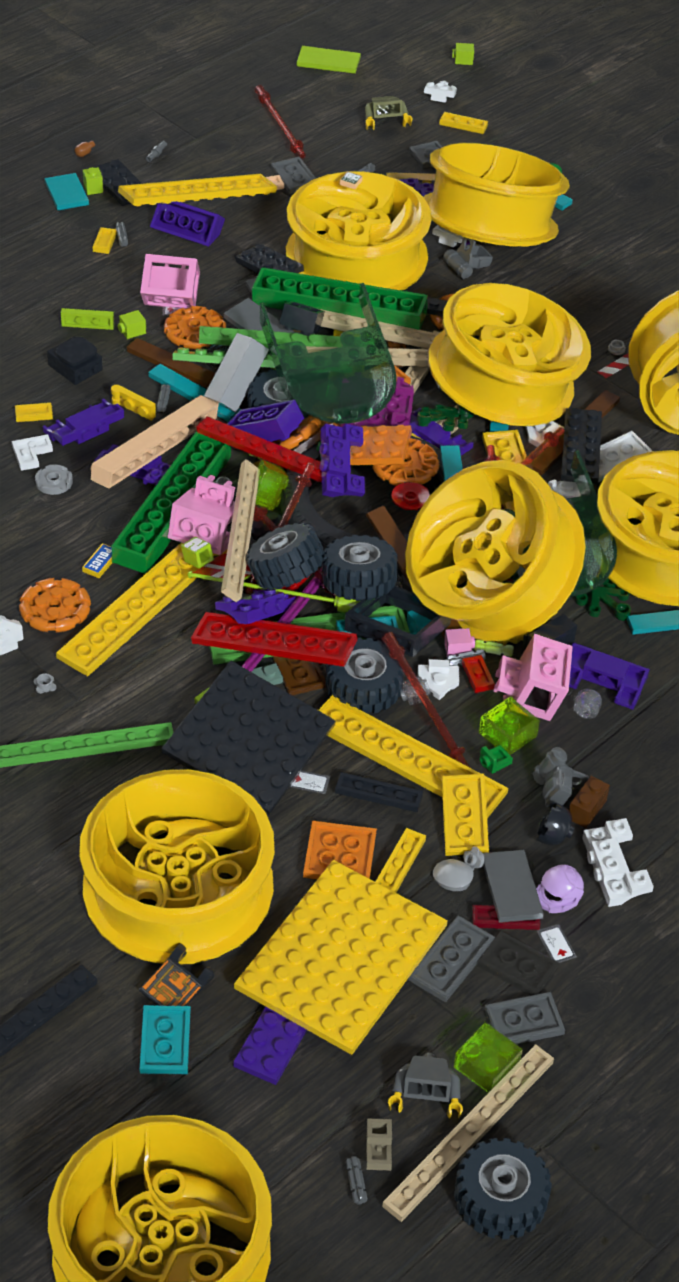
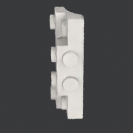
[583,818,653,907]

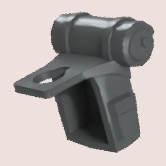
[443,237,493,279]
[532,747,589,807]

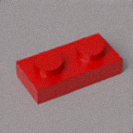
[462,655,495,693]

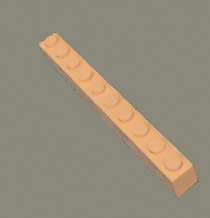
[91,395,219,488]

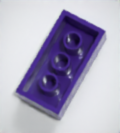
[227,400,304,448]

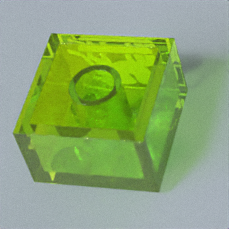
[255,460,289,511]
[479,696,540,755]
[454,1022,523,1093]

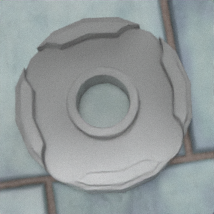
[35,465,73,495]

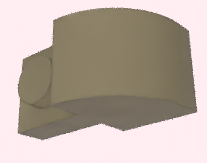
[366,1119,392,1171]

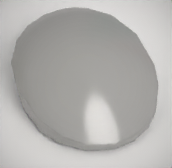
[433,859,473,891]

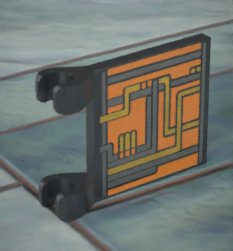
[139,944,214,1006]

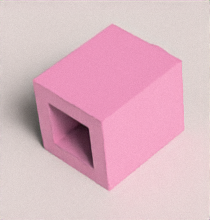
[444,628,475,656]

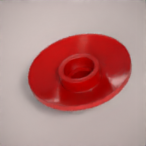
[392,482,430,510]

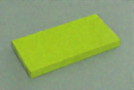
[297,46,361,74]

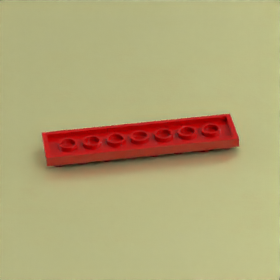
[191,612,357,667]

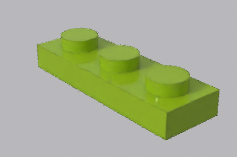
[61,308,114,330]

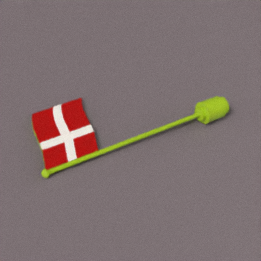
[188,553,362,613]

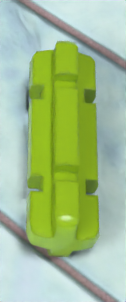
[474,639,514,657]

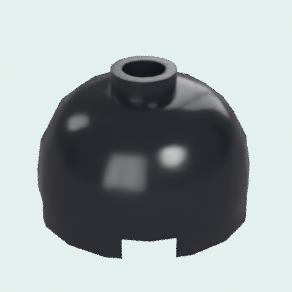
[536,801,575,845]

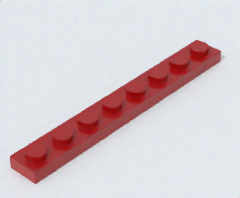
[196,416,322,483]

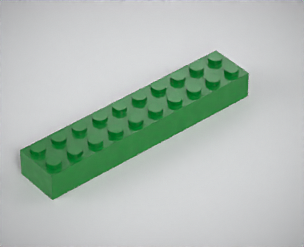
[252,267,428,330]
[111,431,231,574]

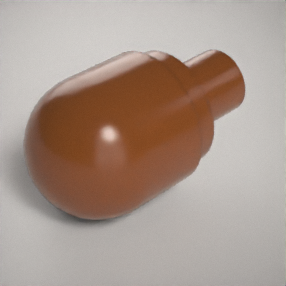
[75,141,95,157]

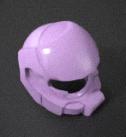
[536,865,584,913]

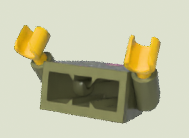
[365,96,412,130]

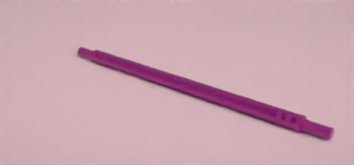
[242,567,323,672]

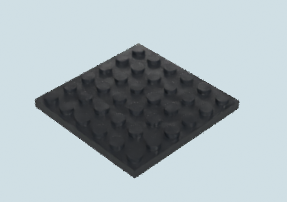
[162,661,336,816]

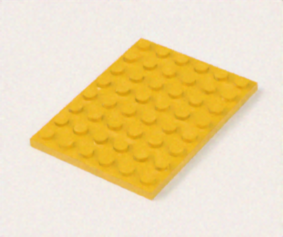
[234,860,448,1055]

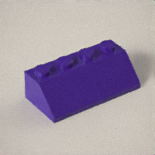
[150,201,225,247]

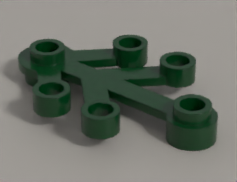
[416,404,474,432]
[575,569,631,621]

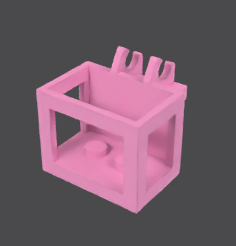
[140,254,200,309]
[168,475,235,555]
[494,634,573,721]

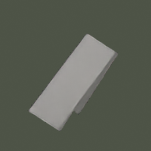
[204,333,269,412]

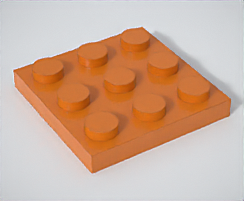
[350,425,412,465]
[303,821,377,879]

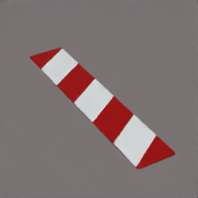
[597,353,629,378]

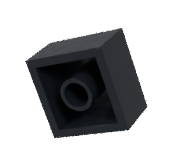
[279,301,325,336]

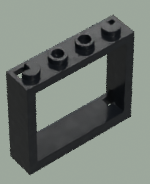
[345,586,451,657]

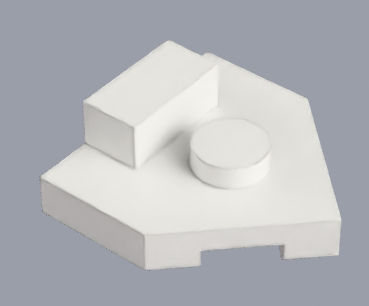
[424,81,457,103]
[432,225,464,247]
[525,421,564,449]
[548,480,589,505]
[0,615,23,655]
[418,660,459,700]

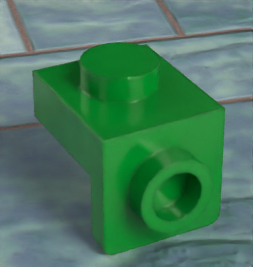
[479,745,513,774]

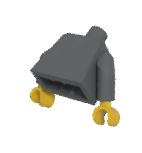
[388,1053,463,1118]

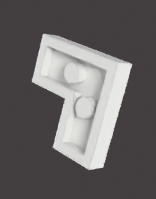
[12,434,53,471]

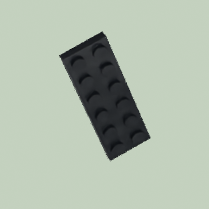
[561,408,602,484]

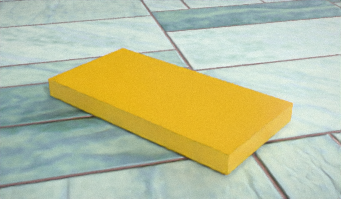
[442,774,489,856]

